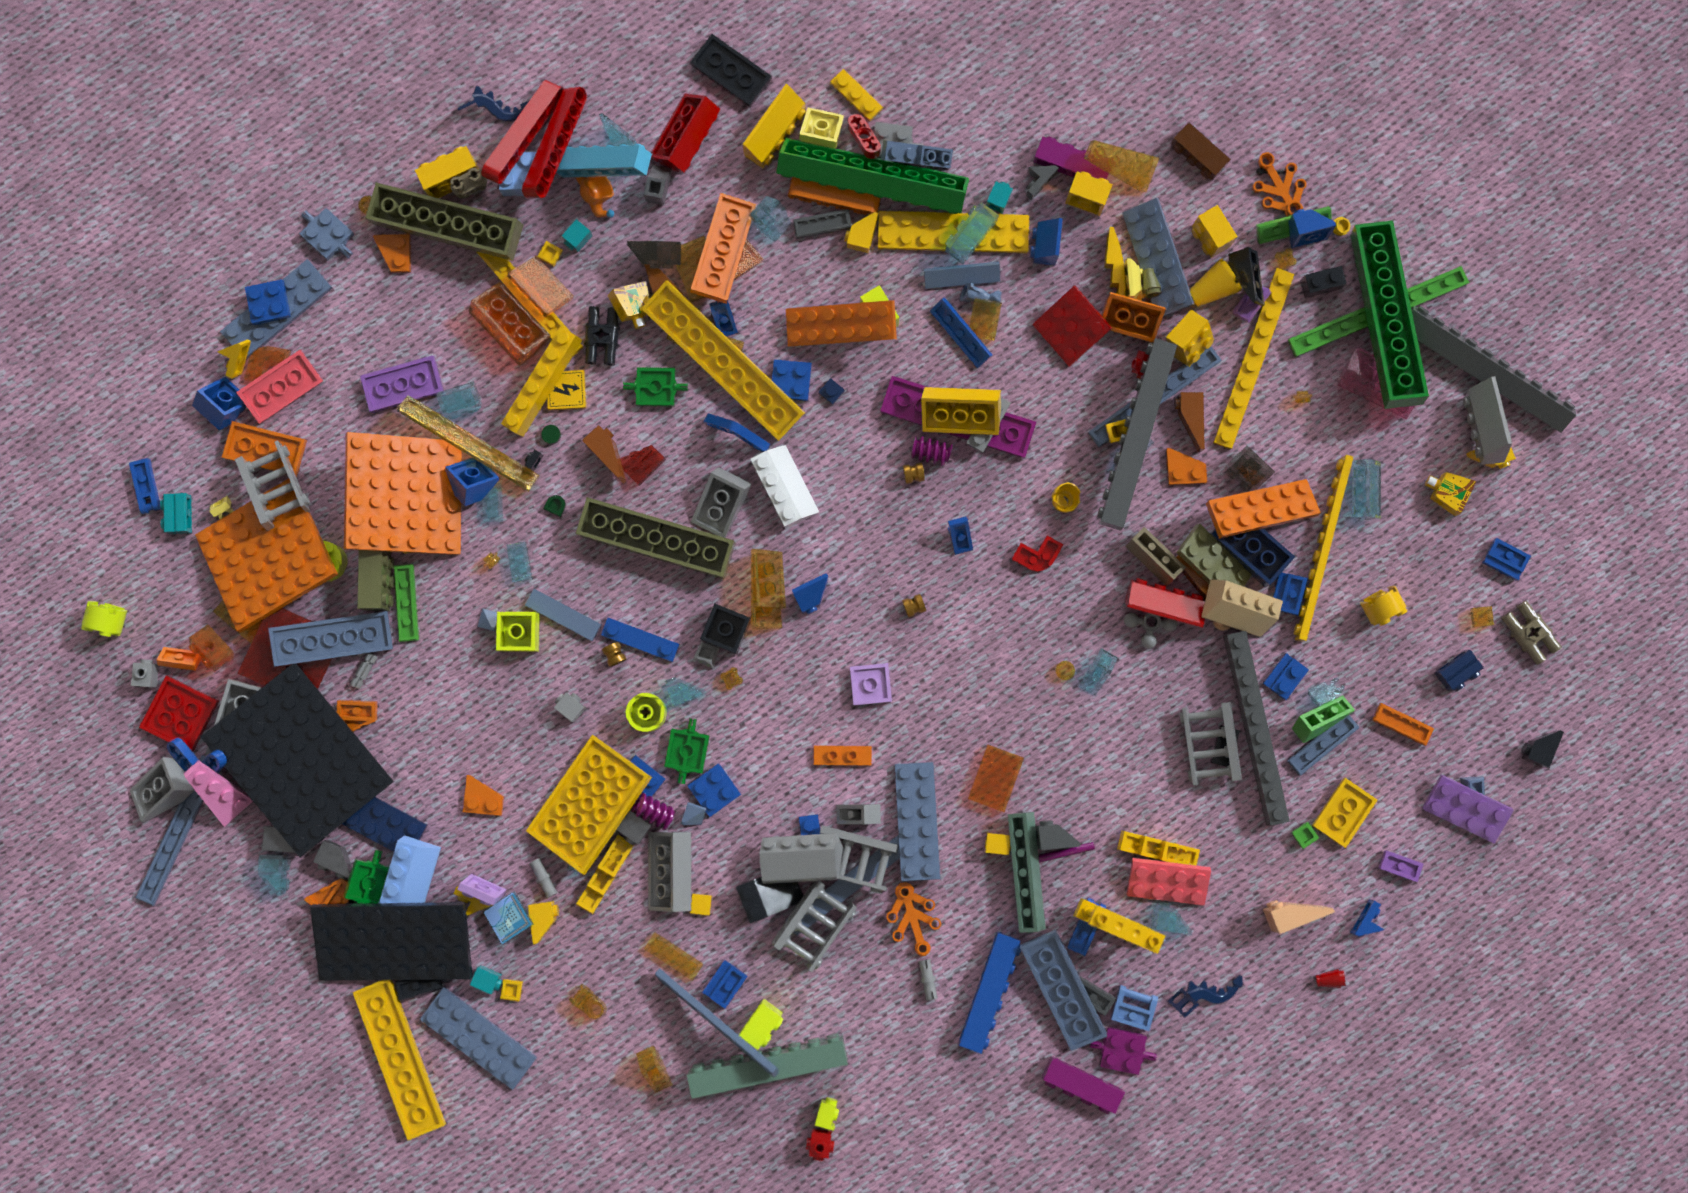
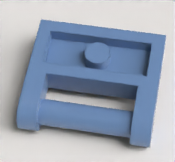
[1110,985,1158,1031]

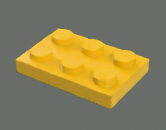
[1311,778,1378,848]

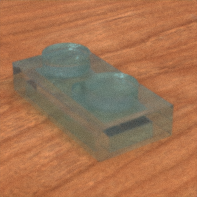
[482,483,504,522]
[506,541,533,583]

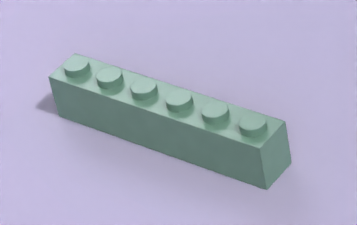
[1008,812,1046,933]

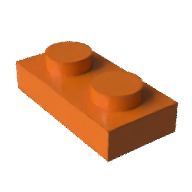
[156,647,202,671]

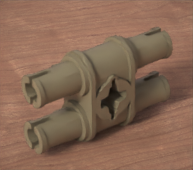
[451,168,487,199]
[1501,600,1562,665]

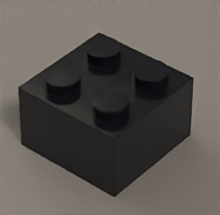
[700,603,752,655]

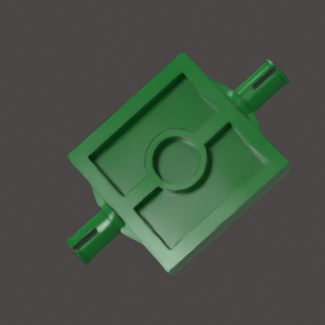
[623,367,688,407]
[664,718,710,784]
[343,850,390,904]

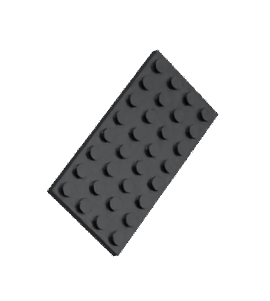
[310,902,473,981]

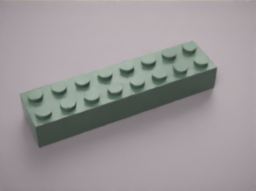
[687,1033,848,1099]

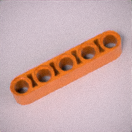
[787,177,881,215]

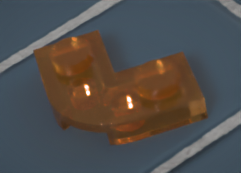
[244,346,291,382]

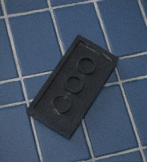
[690,34,772,107]

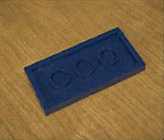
[343,797,428,852]

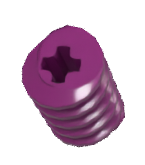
[911,436,953,467]
[631,793,675,831]

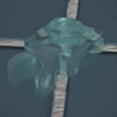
[1308,678,1345,707]

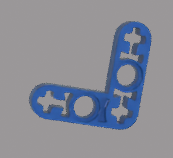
[703,413,771,452]
[167,738,227,773]

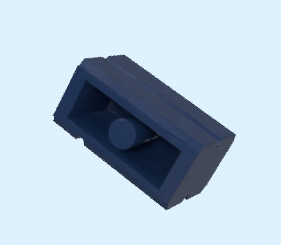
[1434,649,1483,692]

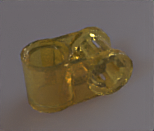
[569,984,607,1019]

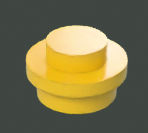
[1333,217,1350,236]

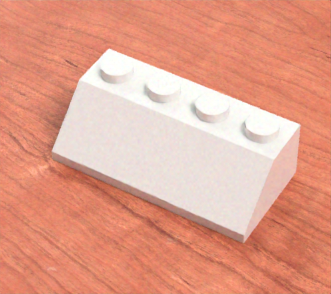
[751,445,819,529]

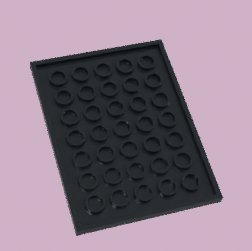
[200,663,395,857]

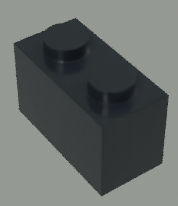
[1300,266,1347,298]

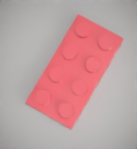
[236,349,323,424]
[1127,858,1211,906]

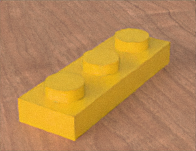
[830,69,883,122]

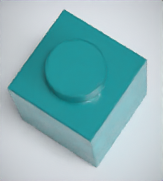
[986,181,1013,214]
[562,219,593,252]
[470,965,503,995]

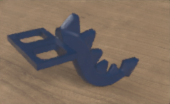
[457,86,529,121]
[1168,975,1243,1018]

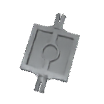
[861,122,924,164]

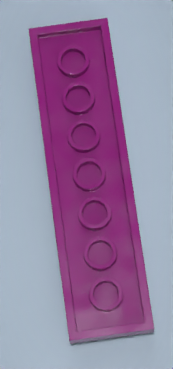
[880,376,1036,459]

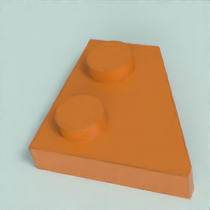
[373,234,411,273]
[304,878,350,906]

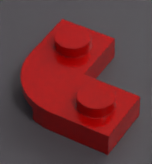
[1011,535,1064,572]

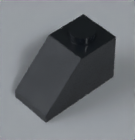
[1521,730,1564,768]

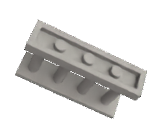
[235,440,310,531]
[1180,702,1242,786]
[820,825,899,894]
[771,880,856,972]

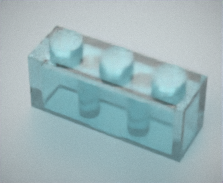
[945,202,999,265]
[1352,459,1381,520]

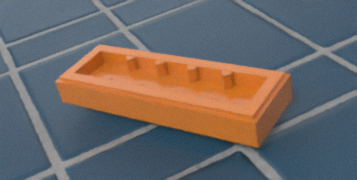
[1372,703,1434,746]
[814,746,872,765]

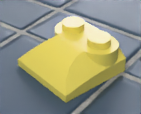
[799,108,844,149]
[1124,258,1145,301]

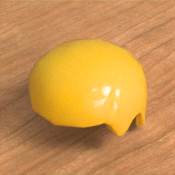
[1051,482,1081,513]

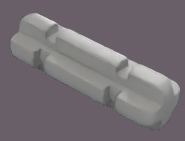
[350,653,377,689]

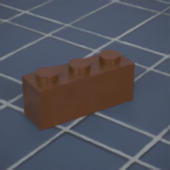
[1171,122,1231,181]

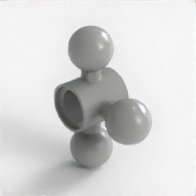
[1124,613,1178,649]

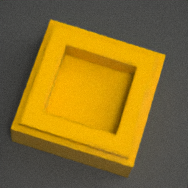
[537,241,563,267]
[690,893,712,915]
[500,979,523,1001]

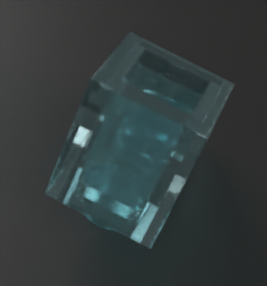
[258,854,290,895]

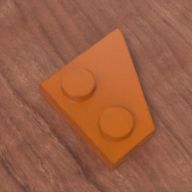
[1166,448,1207,485]
[337,700,377,731]
[463,775,504,816]

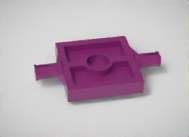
[1089,1027,1157,1075]

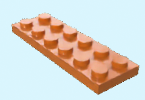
[690,193,757,304]
[785,300,897,347]
[1205,479,1321,538]

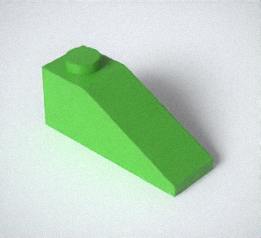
[1292,695,1355,743]

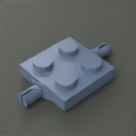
[299,208,354,261]

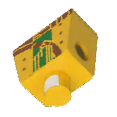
[608,281,649,329]
[1425,472,1477,516]

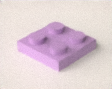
[850,663,892,705]
[457,874,506,906]

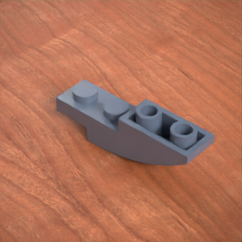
[881,140,953,168]

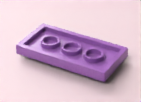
[360,355,444,413]
[1423,774,1514,844]

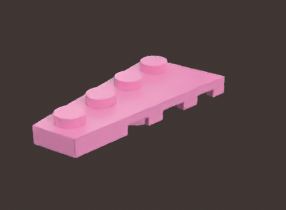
[184,760,253,827]

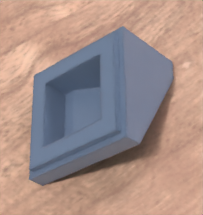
[477,609,497,632]
[1460,776,1485,795]
[681,802,706,825]

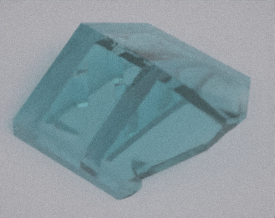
[749,196,792,242]

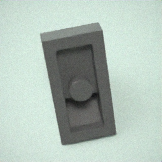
[1026,166,1058,201]

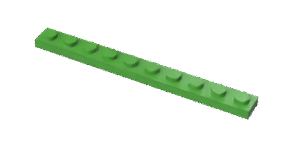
[1288,266,1469,358]

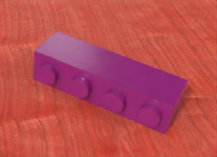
[1033,136,1113,180]
[1042,1056,1125,1115]

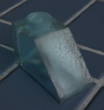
[1079,648,1118,696]
[662,677,707,708]
[1150,902,1192,935]

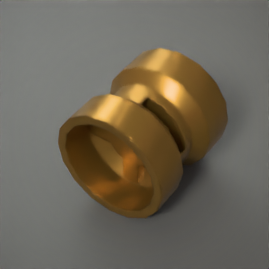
[903,462,925,484]
[902,594,926,618]
[601,642,627,667]

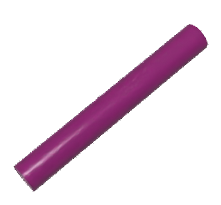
[1038,842,1095,863]

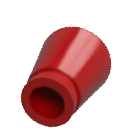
[1316,969,1346,989]

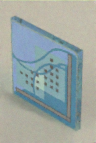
[483,891,534,945]

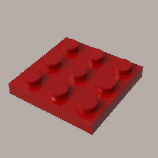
[1032,286,1113,367]
[139,676,219,752]

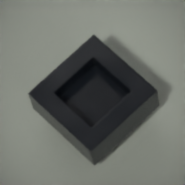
[525,449,543,472]

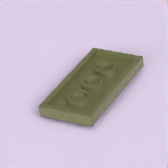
[1176,523,1251,587]

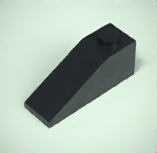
[1228,247,1265,306]

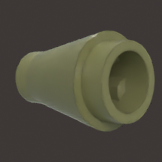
[1142,268,1162,298]

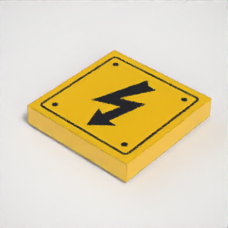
[547,370,586,410]

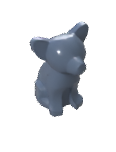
[960,283,1002,315]

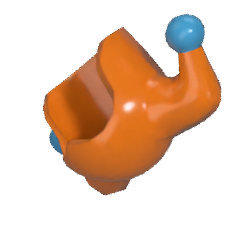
[575,176,614,218]

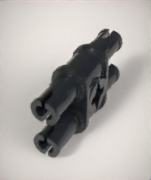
[583,306,620,366]

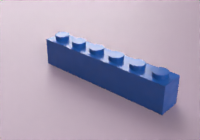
[958,932,1021,1054]

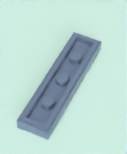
[924,262,1000,289]
[525,589,602,641]
[1287,715,1360,776]

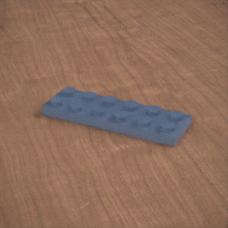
[1122,198,1194,317]
[220,259,332,360]
[268,611,393,667]
[895,762,940,881]
[1020,929,1107,1051]
[420,987,537,1090]

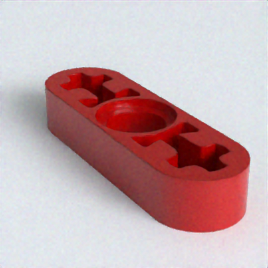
[848,114,881,159]

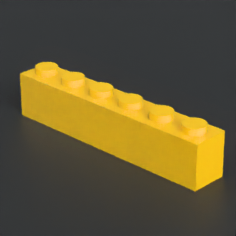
[501,326,582,437]

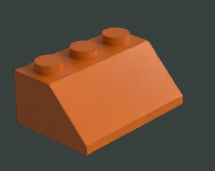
[1101,292,1166,342]

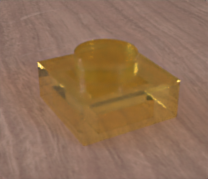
[1470,606,1494,628]

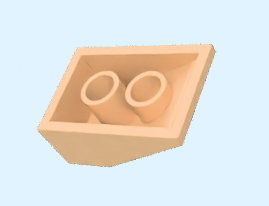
[1263,900,1335,934]

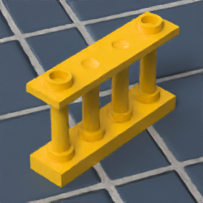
[1073,898,1165,954]

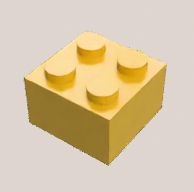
[1065,171,1113,216]
[1191,205,1238,258]
[1166,309,1214,367]

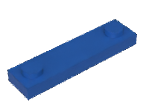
[930,298,993,368]
[601,618,680,662]

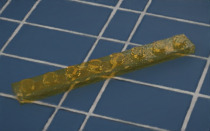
[397,395,539,492]

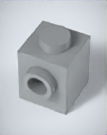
[131,659,159,688]
[554,693,587,723]

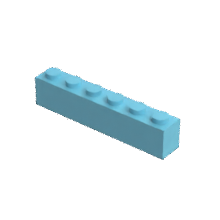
[556,144,652,178]

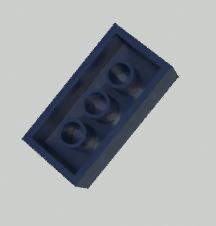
[1210,528,1295,587]

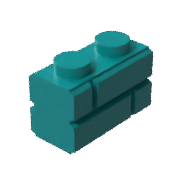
[160,493,192,534]

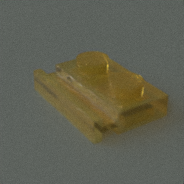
[969,297,1002,341]

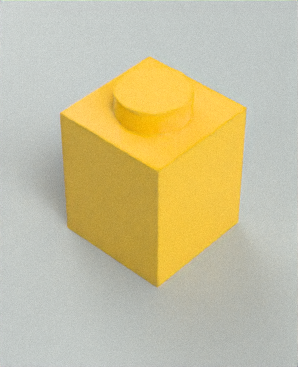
[984,833,1011,855]

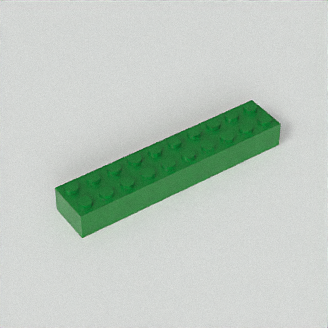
[776,138,969,214]
[1350,220,1429,409]

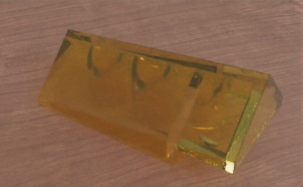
[751,549,786,631]

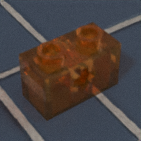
[189,624,234,672]

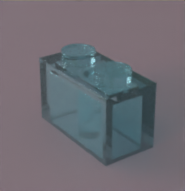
[437,381,482,419]

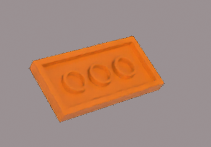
[222,421,307,477]

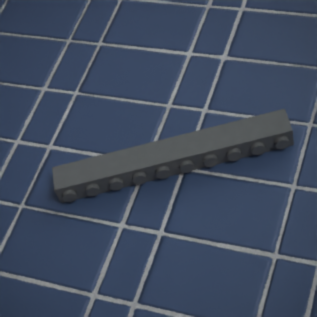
[1411,305,1576,433]
[1097,338,1177,531]
[1223,631,1290,826]

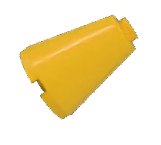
[1189,258,1242,307]

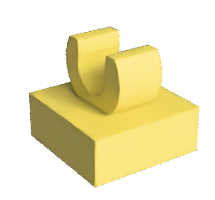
[210,496,233,519]

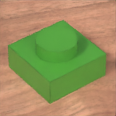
[1291,822,1319,849]

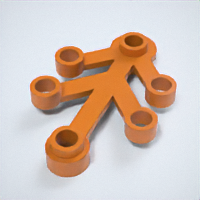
[1252,152,1307,217]
[886,882,941,956]

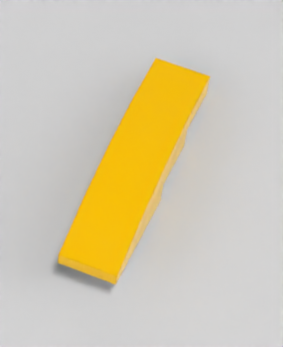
[1104,227,1126,296]
[1117,830,1200,866]
[576,835,634,915]

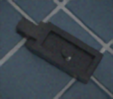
[395,979,453,1002]

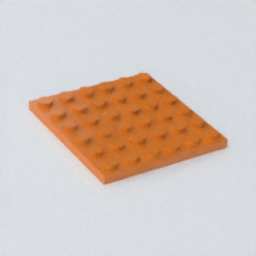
[344,432,462,555]
[195,478,338,633]

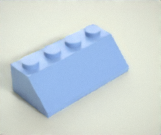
[379,835,441,903]

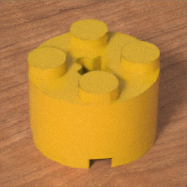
[1360,585,1407,626]

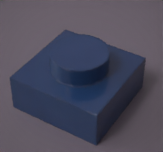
[818,378,845,405]

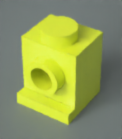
[815,1097,839,1131]

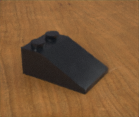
[736,876,803,924]

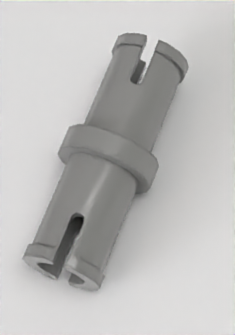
[529,858,558,898]
[918,959,938,1001]

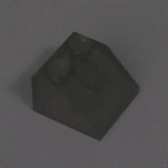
[627,241,681,269]
[1224,445,1275,492]

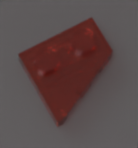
[620,445,666,486]

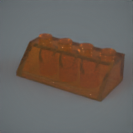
[468,282,551,366]

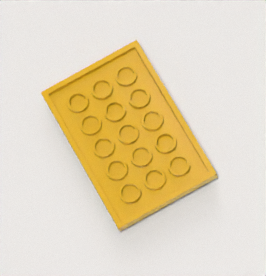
[526,735,652,875]

